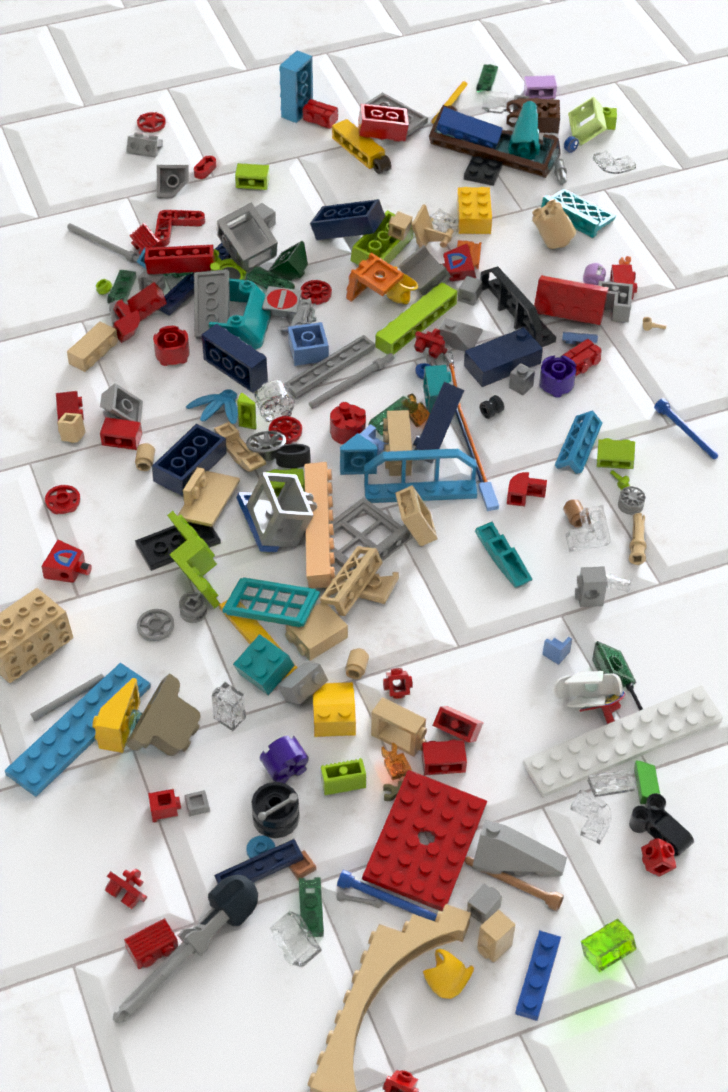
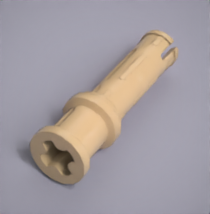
[629,513,647,565]

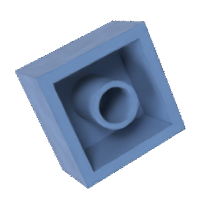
[288,322,329,366]

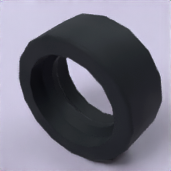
[275,444,311,468]

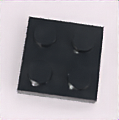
[464,156,503,186]

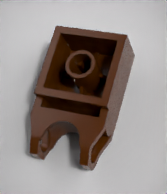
[506,98,560,133]

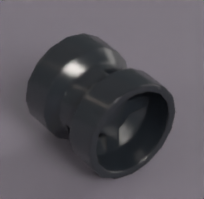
[479,395,504,419]

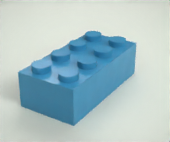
[279,50,313,123]

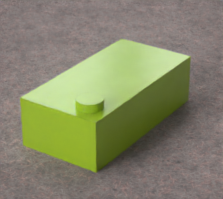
[350,210,414,276]

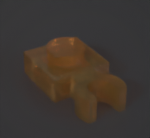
[401,393,430,428]
[381,743,412,781]

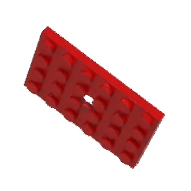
[362,770,487,912]

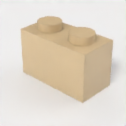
[477,910,516,963]

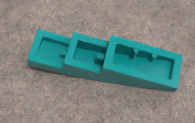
[475,521,533,588]

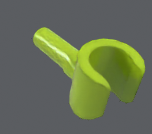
[610,470,630,490]

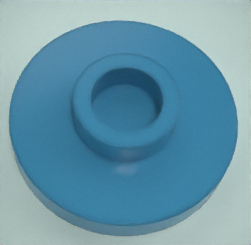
[246,836,275,858]

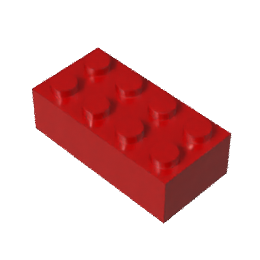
[534,275,609,325]

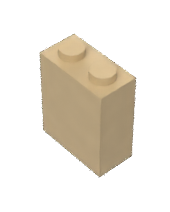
[285,603,348,661]

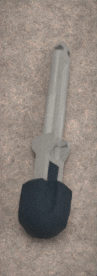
[112,875,258,1024]

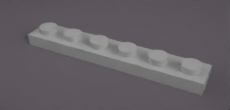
[284,335,375,398]

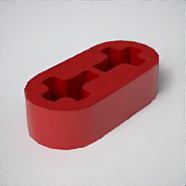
[193,155,217,179]

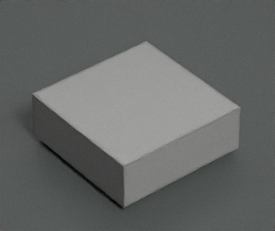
[184,790,210,817]

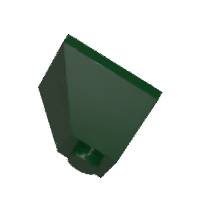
[267,241,308,281]

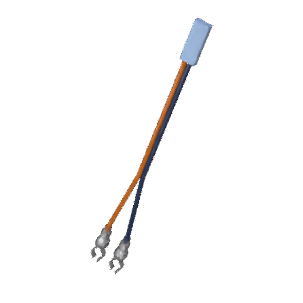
[423,343,499,511]

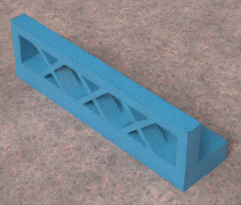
[555,410,603,474]

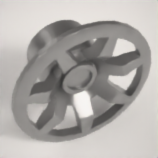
[246,431,286,461]

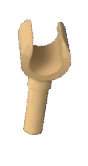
[643,317,666,331]

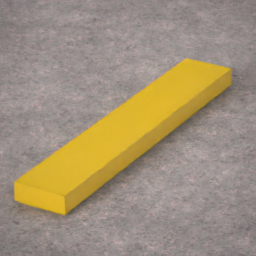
[219,600,298,680]

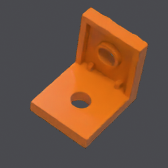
[346,252,404,302]

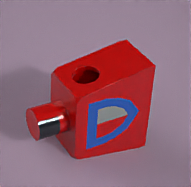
[440,243,476,281]
[41,539,92,583]

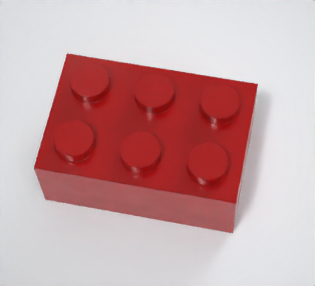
[358,103,409,142]

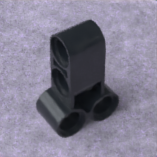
[629,793,694,857]

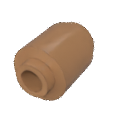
[563,499,587,528]

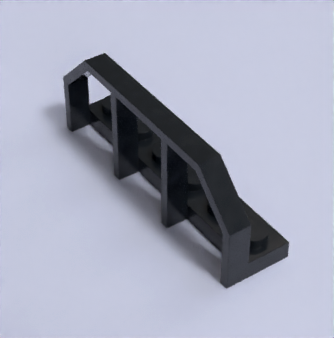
[480,266,556,347]

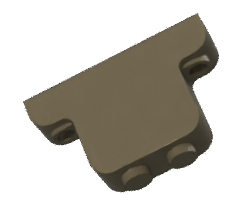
[125,673,201,756]

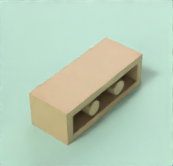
[67,321,118,372]

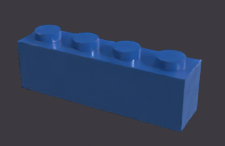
[437,107,503,150]

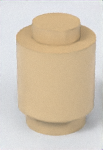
[135,443,155,471]
[345,648,369,679]

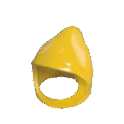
[386,266,418,304]
[423,949,474,999]

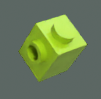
[594,107,617,130]

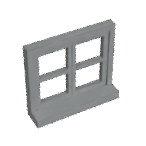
[330,497,412,572]

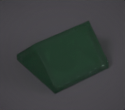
[592,641,637,688]

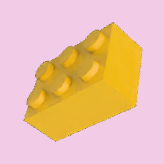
[457,187,492,234]

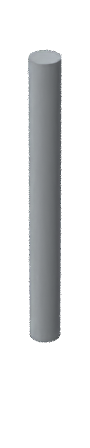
[30,674,104,721]

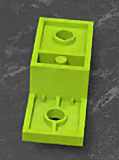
[167,511,220,609]

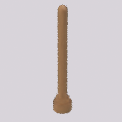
[464,856,564,912]

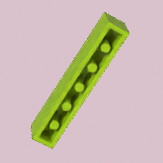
[375,282,458,355]

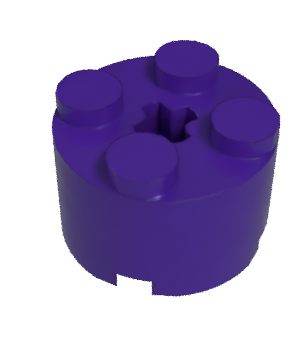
[539,355,576,398]
[259,735,309,783]

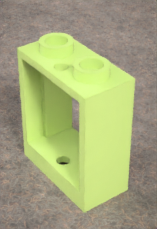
[568,96,607,145]

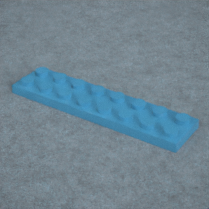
[4,662,151,797]

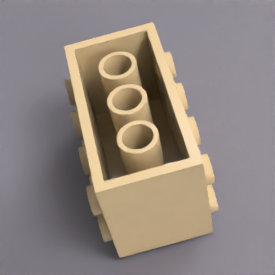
[0,588,74,684]

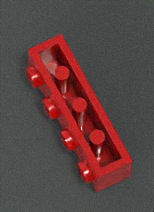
[145,244,215,275]

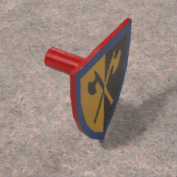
[580,691,625,724]

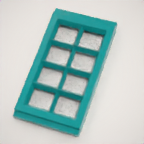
[222,577,320,627]

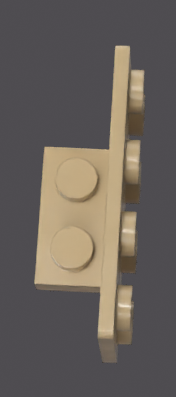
[177,467,240,527]

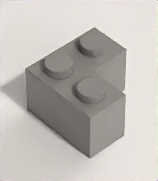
[598,281,633,322]

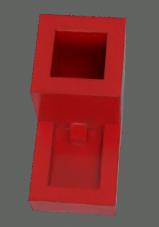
[113,299,140,343]
[507,472,547,507]

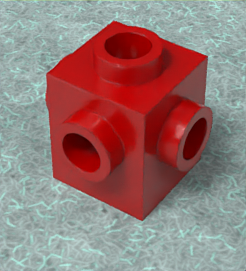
[383,668,413,699]
[641,838,677,877]
[383,1070,419,1092]

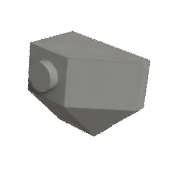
[157,165,189,198]

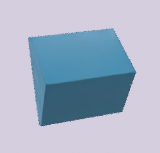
[340,433,377,475]

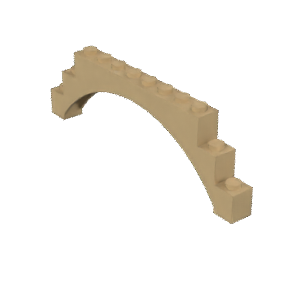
[308,904,471,1092]

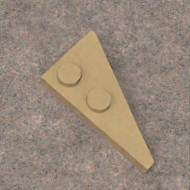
[324,572,399,604]

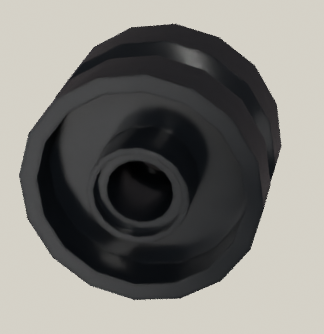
[251,782,300,839]

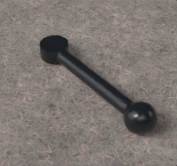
[626,683,643,711]

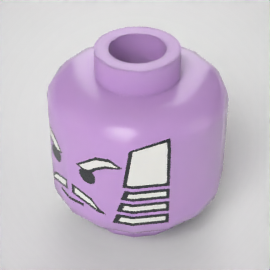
[583,263,606,286]

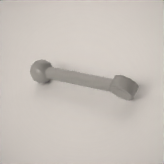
[258,793,298,821]
[336,891,382,908]

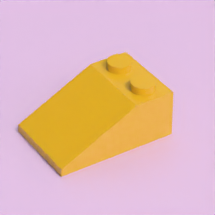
[92,678,140,753]
[313,682,356,737]

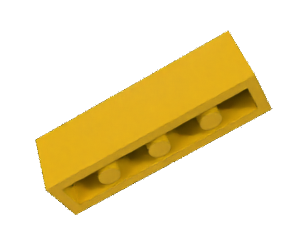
[332,119,385,169]

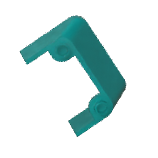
[209,278,272,349]

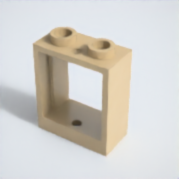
[395,485,438,547]
[371,697,427,757]

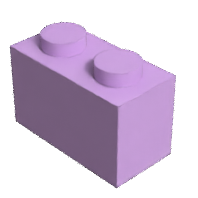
[524,75,557,99]

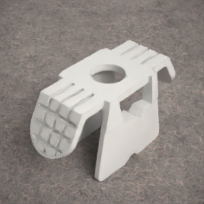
[554,671,623,707]

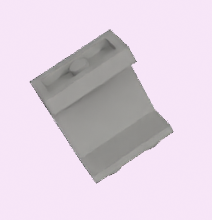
[398,245,451,295]

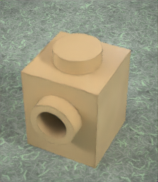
[388,211,413,241]
[57,413,86,443]

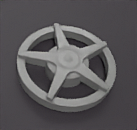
[137,609,174,641]

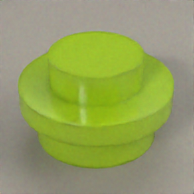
[96,279,112,295]

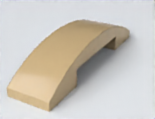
[214,422,266,472]

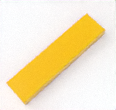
[431,81,468,124]

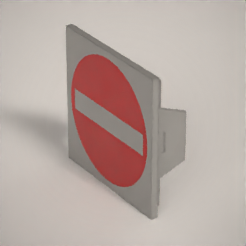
[262,286,302,317]

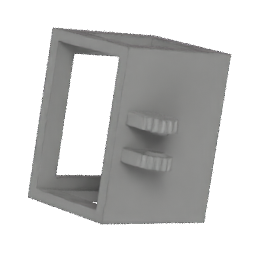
[217,202,278,272]
[246,472,318,547]

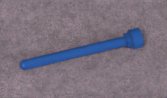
[654,398,718,459]
[337,870,437,922]

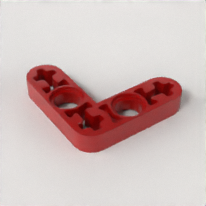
[155,210,205,247]

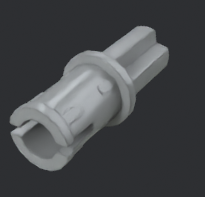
[554,158,567,185]

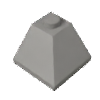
[439,318,483,352]
[100,383,143,422]

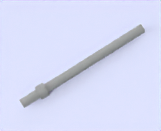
[67,223,139,262]
[309,353,394,409]

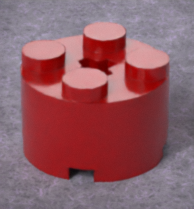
[153,325,190,366]
[329,402,366,444]

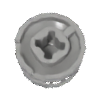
[618,486,646,515]
[179,592,207,623]

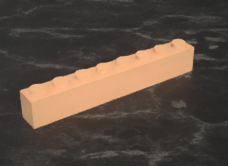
[305,462,335,589]

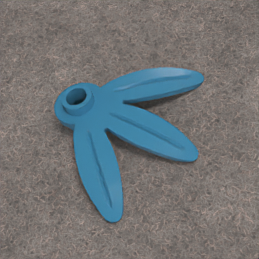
[186,389,238,424]

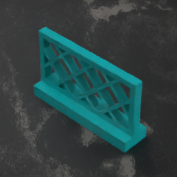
[541,189,616,238]

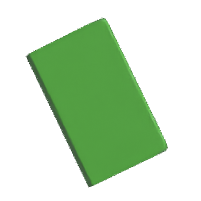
[634,761,660,804]

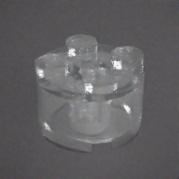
[254,380,295,422]

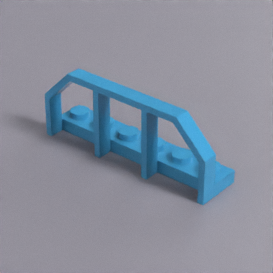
[364,448,477,503]

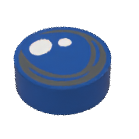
[564,136,579,153]

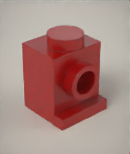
[148,789,181,823]

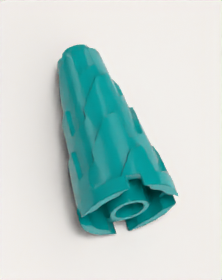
[508,101,540,160]

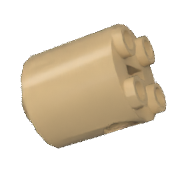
[532,199,576,249]

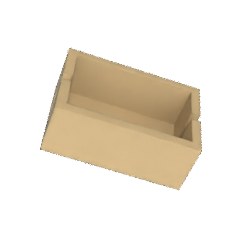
[383,410,412,476]

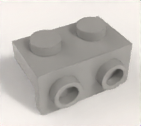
[126,132,163,157]

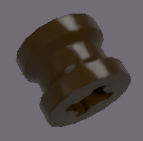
[373,155,391,174]

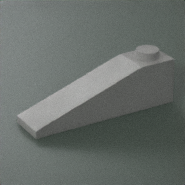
[472,820,567,876]

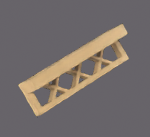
[320,546,383,616]

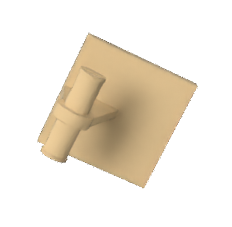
[412,204,454,248]

